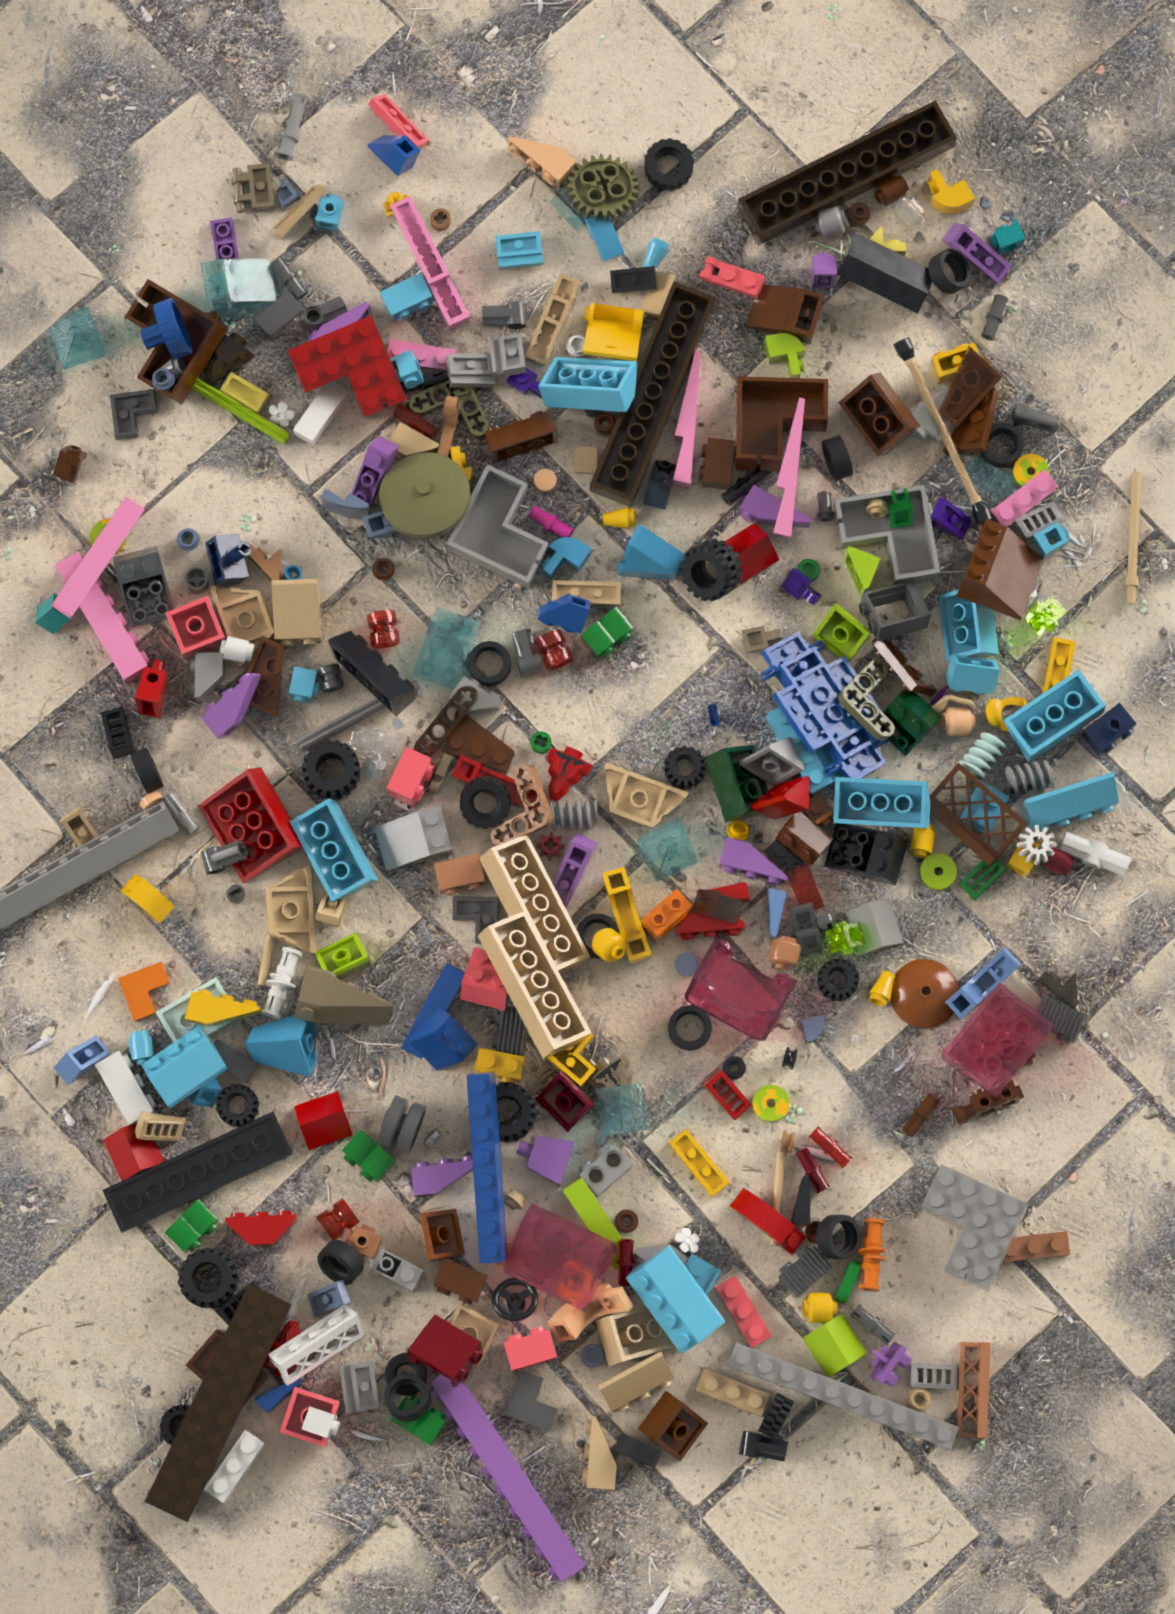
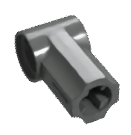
[303,296,348,332]
[482,302,527,329]
[512,629,544,677]
[200,840,248,875]

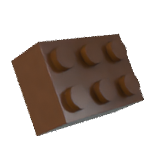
[838,373,921,456]

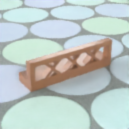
[956,1342,991,1439]

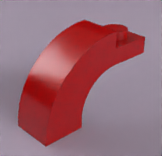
[729,1188,806,1255]

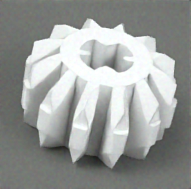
[1016,825,1057,865]

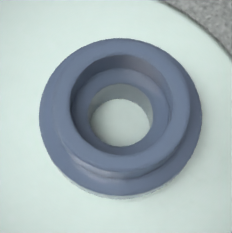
[152,368,175,391]
[177,528,200,551]

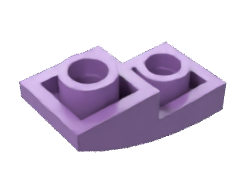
[210,218,240,265]

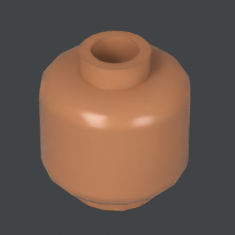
[769,936,801,971]

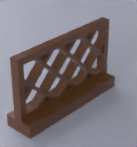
[930,763,1028,865]

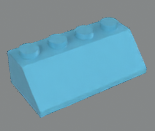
[538,357,637,412]
[1004,670,1106,763]
[766,707,844,798]
[1020,772,1119,832]
[833,777,930,828]
[289,799,378,902]
[626,1245,725,1354]

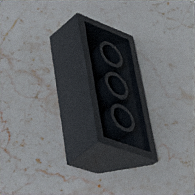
[837,232,932,314]
[328,631,416,717]

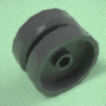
[378,1095,427,1154]

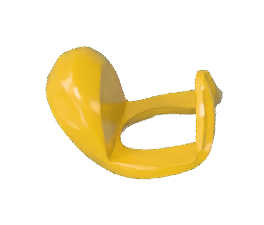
[986,697,1028,732]

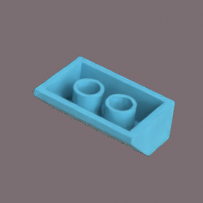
[938,589,999,662]
[142,1025,228,1108]

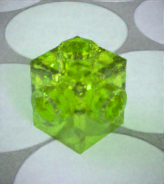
[1025,595,1067,636]
[825,921,866,956]

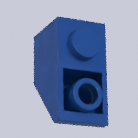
[367,135,421,176]
[538,594,590,633]

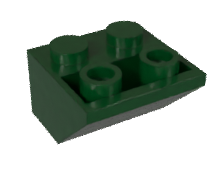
[874,689,942,756]

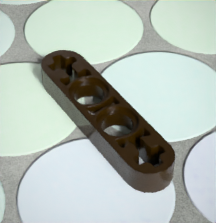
[414,685,478,757]

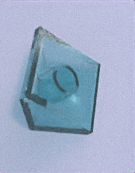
[595,1083,647,1135]

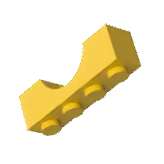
[602,867,651,965]

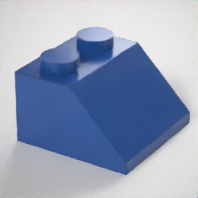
[407,1007,479,1071]

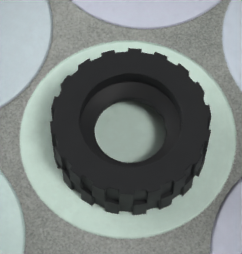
[644,138,694,191]
[460,776,511,829]

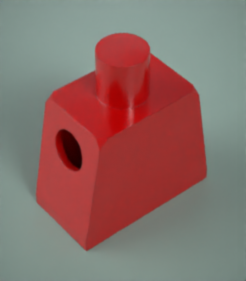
[135,660,168,718]

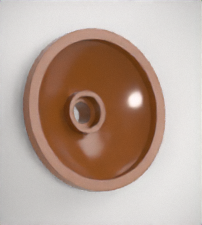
[890,959,959,1028]

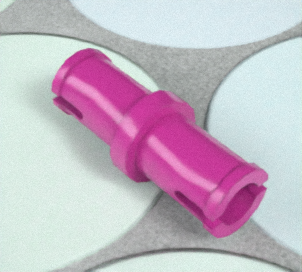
[529,506,574,538]

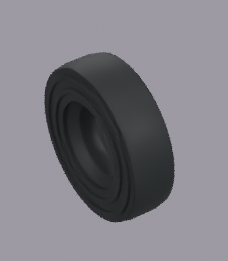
[385,1353,427,1396]

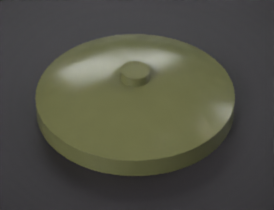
[379,452,471,539]

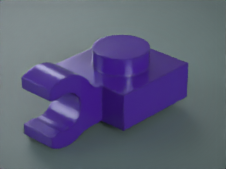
[506,367,542,399]
[780,568,822,605]

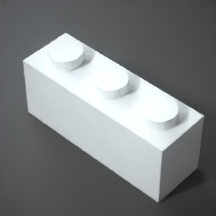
[95,1051,156,1125]
[204,1430,266,1503]

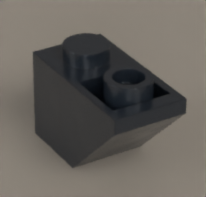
[643,459,677,510]

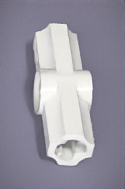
[1059,832,1131,877]

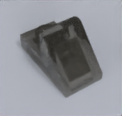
[692,889,743,924]
[1037,971,1078,1009]

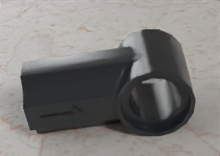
[739,1431,788,1462]

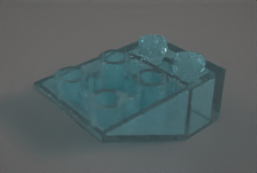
[201,259,276,312]
[413,606,480,690]

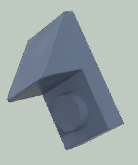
[362,511,397,539]
[307,1280,350,1316]

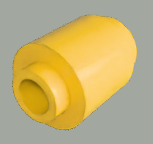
[909,824,936,858]

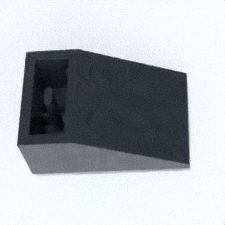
[824,823,908,886]

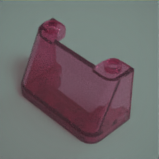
[685,937,798,1041]

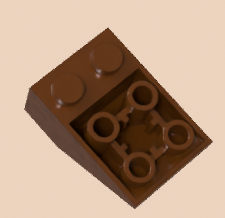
[746,284,824,345]

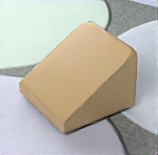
[574,447,598,473]

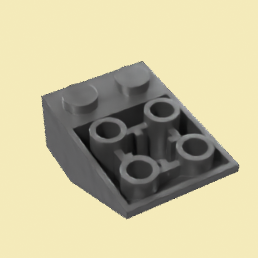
[113,546,174,628]

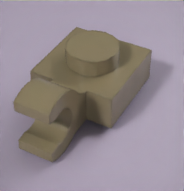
[742,626,783,654]

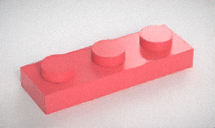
[368,94,429,149]
[715,1276,771,1348]

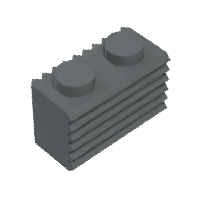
[1031,996,1087,1044]
[492,1006,528,1057]
[778,1246,832,1298]

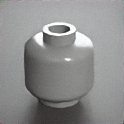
[814,206,849,238]

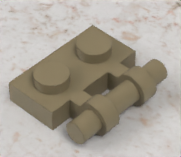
[231,163,275,213]

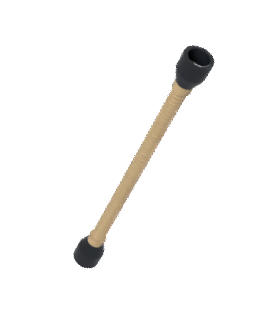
[893,337,993,525]

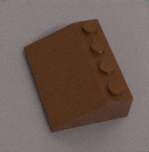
[956,519,1043,621]

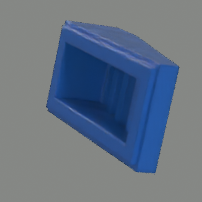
[255,1378,303,1413]

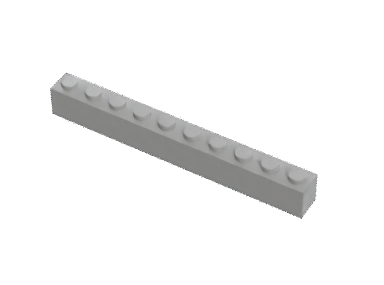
[0,800,179,930]
[727,1342,959,1450]

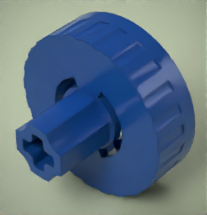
[140,298,193,360]

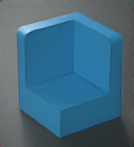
[188,1077,222,1107]

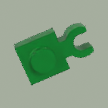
[888,488,913,529]

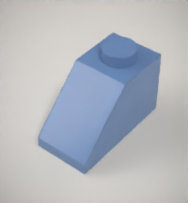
[54,1036,110,1085]

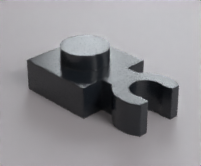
[764,839,805,877]

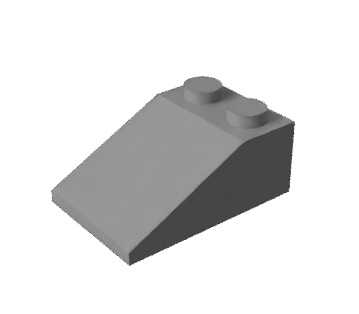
[374,805,453,872]

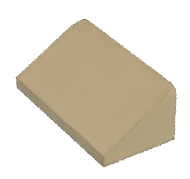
[640,271,676,319]

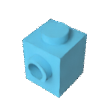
[289,666,320,704]

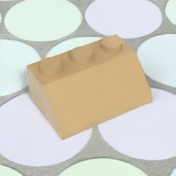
[598,1351,674,1414]

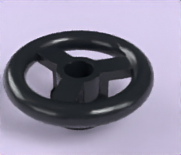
[492,1278,539,1322]

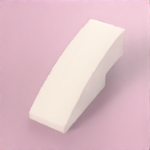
[293,382,350,446]

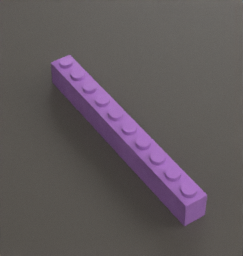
[430,1374,586,1582]

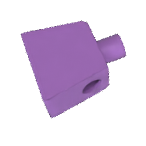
[516,1136,574,1186]

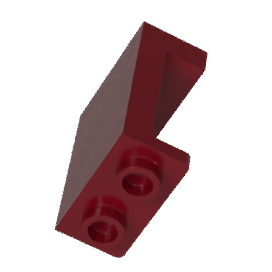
[407,1314,483,1388]

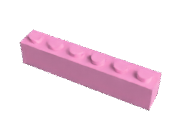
[55,552,150,684]

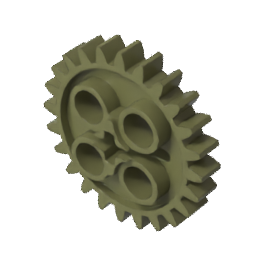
[567,154,639,222]

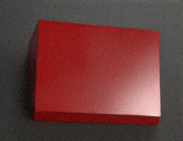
[725,522,779,584]
[750,775,810,820]
[294,1091,353,1150]
[103,1123,164,1181]

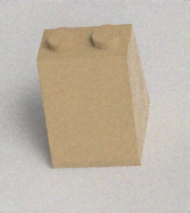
[271,579,322,647]

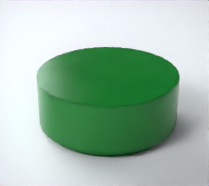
[797,559,820,581]

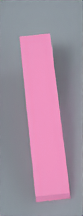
[390,196,470,330]
[673,350,701,490]
[773,398,805,539]
[51,497,145,619]

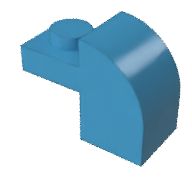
[542,537,592,580]

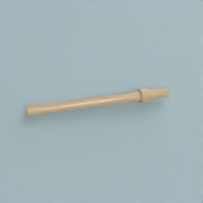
[1125,472,1141,605]

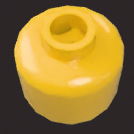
[592,928,626,962]
[802,1292,837,1323]

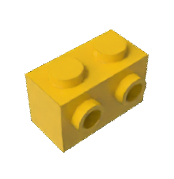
[930,342,979,385]
[474,1048,525,1084]

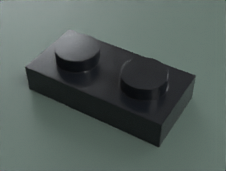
[610,266,657,293]

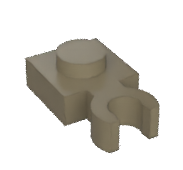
[429,753,453,795]

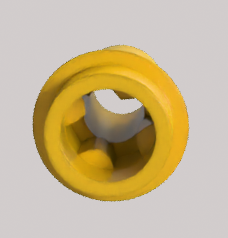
[603,507,637,529]
[868,971,895,1007]

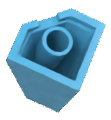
[616,524,685,580]
[245,1014,317,1076]

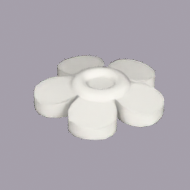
[269,402,294,427]
[364,754,386,780]
[674,1228,699,1253]

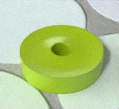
[919,853,957,891]

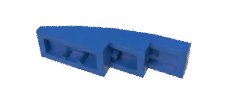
[401,963,465,1059]

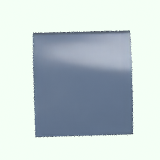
[320,489,371,519]

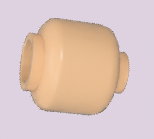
[940,706,976,736]

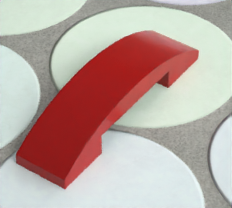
[451,755,545,809]

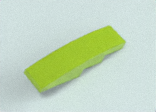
[562,1177,634,1270]

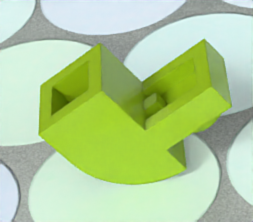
[764,333,805,378]

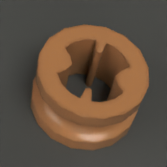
[430,208,451,231]
[780,1131,795,1153]

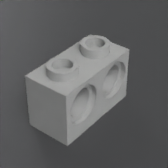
[579,1144,633,1197]

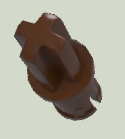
[902,1093,940,1137]

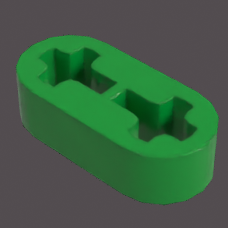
[834,1259,862,1305]

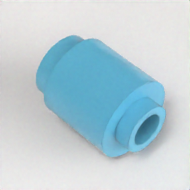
[128,1030,154,1066]

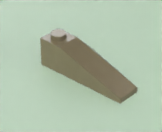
[294,966,393,1024]

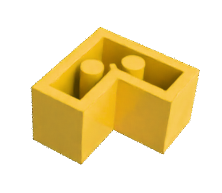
[546,1034,596,1089]

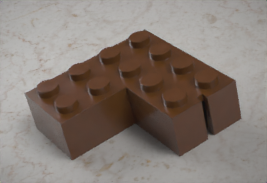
[125,279,228,405]
[735,376,828,471]

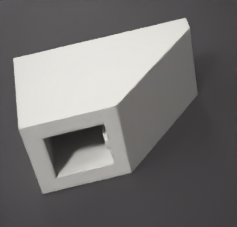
[302,1406,340,1439]

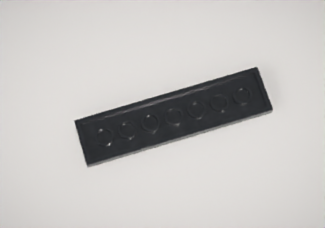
[102,1111,293,1233]

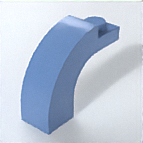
[945,947,1021,1019]

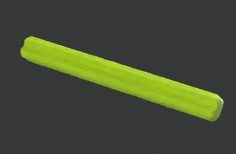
[192,378,290,444]

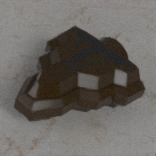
[206,332,254,384]

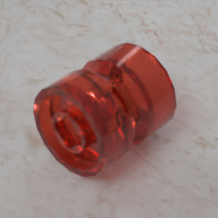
[367,610,400,649]
[534,629,574,671]
[316,1198,360,1240]

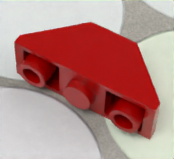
[675,902,746,940]
[225,1211,297,1246]

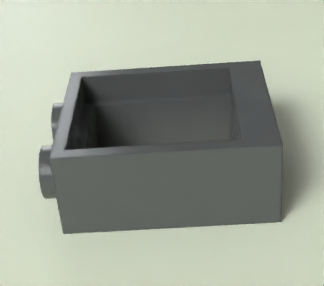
[859,580,931,641]

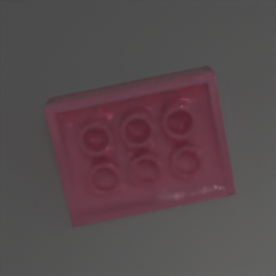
[941,982,1055,1098]
[502,1203,618,1312]

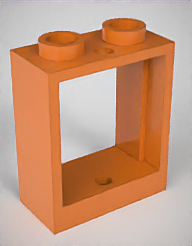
[641,889,692,944]

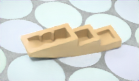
[525,273,581,365]

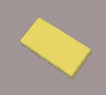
[219,372,270,414]

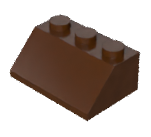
[484,411,558,464]

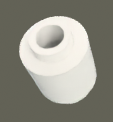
[220,636,254,663]

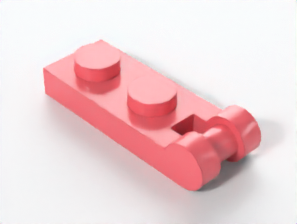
[699,256,765,299]

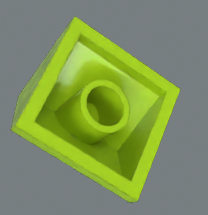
[843,546,881,598]
[812,603,871,662]
[315,932,371,980]
[803,1313,867,1377]

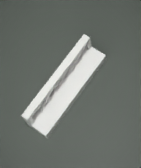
[268,1304,365,1386]

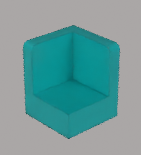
[35,593,70,634]

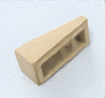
[134,1111,186,1141]

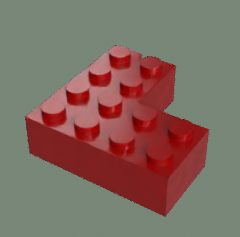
[287,315,407,418]

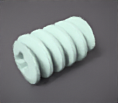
[959,732,1007,777]

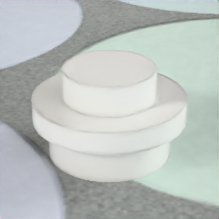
[566,335,585,357]

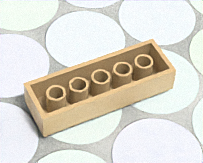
[479,834,590,974]
[478,910,591,1059]

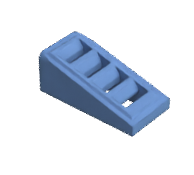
[767,888,787,940]

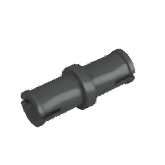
[270,257,308,301]
[981,294,1008,341]
[850,1304,896,1346]

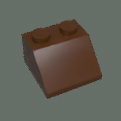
[638,1391,708,1461]

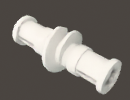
[261,947,302,1019]

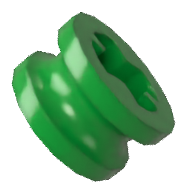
[531,731,551,754]

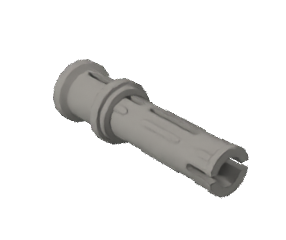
[274,93,308,161]

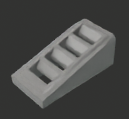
[1014,501,1064,542]
[909,1363,958,1390]

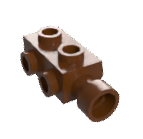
[953,1080,1024,1125]

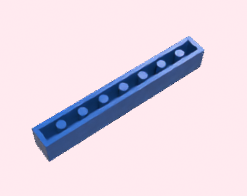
[466,1071,508,1264]

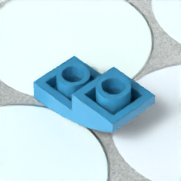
[584,216,624,261]

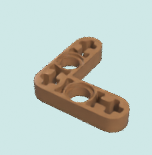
[437,396,460,458]
[491,764,553,845]

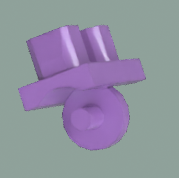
[870,1342,912,1387]

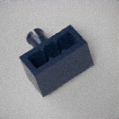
[205,534,251,586]
[1081,702,1137,755]

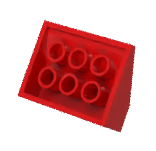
[198,767,303,883]

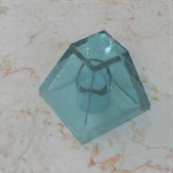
[49,306,106,369]
[637,817,698,882]

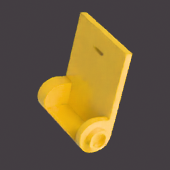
[583,303,644,361]

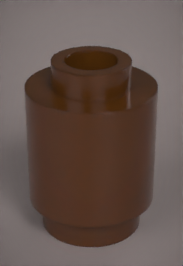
[874,175,909,206]

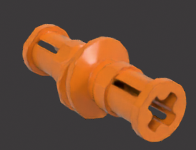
[857,1218,887,1292]

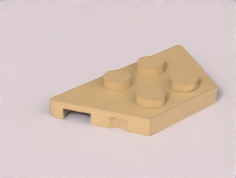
[209,585,274,669]
[605,763,689,829]
[265,865,316,954]

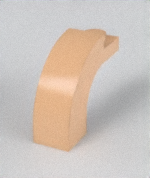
[547,1283,633,1342]

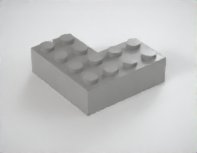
[447,464,549,589]
[833,485,940,585]
[921,1164,1028,1292]

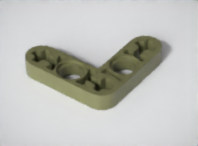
[409,380,489,439]
[838,658,895,741]

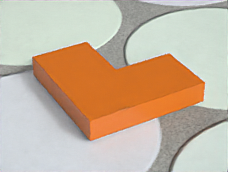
[118,961,170,1022]

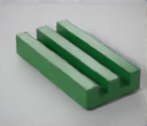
[958,859,1007,901]

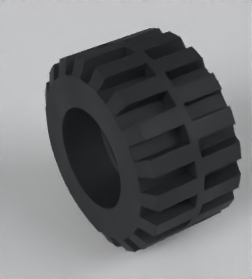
[680,539,743,601]
[302,739,361,800]
[496,1082,536,1143]
[178,1248,239,1308]

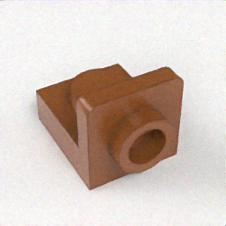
[803,792,834,828]

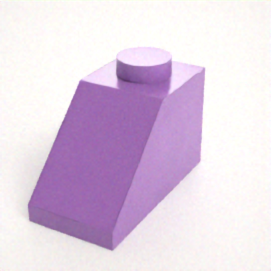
[811,253,837,288]

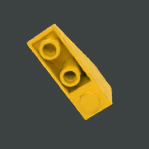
[185,989,261,1026]

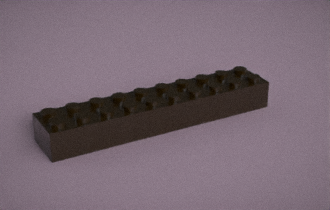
[737,100,957,246]
[590,281,715,508]
[145,1284,292,1522]

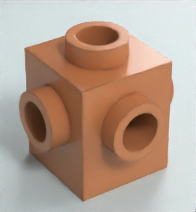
[345,1224,383,1260]

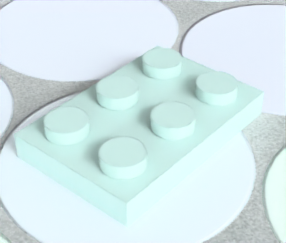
[156,977,237,1043]

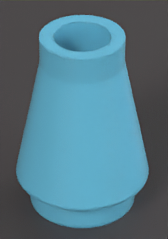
[642,237,669,268]

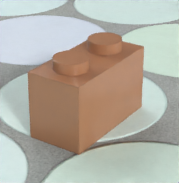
[434,854,485,896]

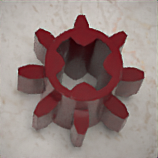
[536,831,565,861]

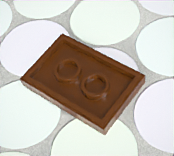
[185,1329,270,1407]

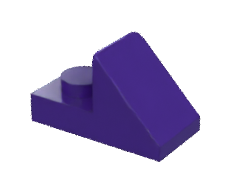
[930,497,972,540]

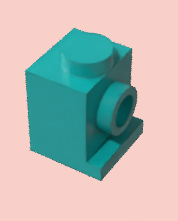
[988,219,1025,254]

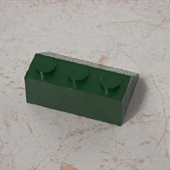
[704,745,768,822]

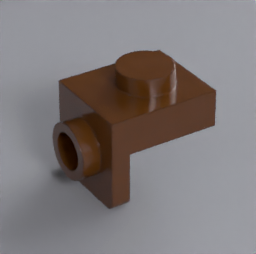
[52,445,87,483]

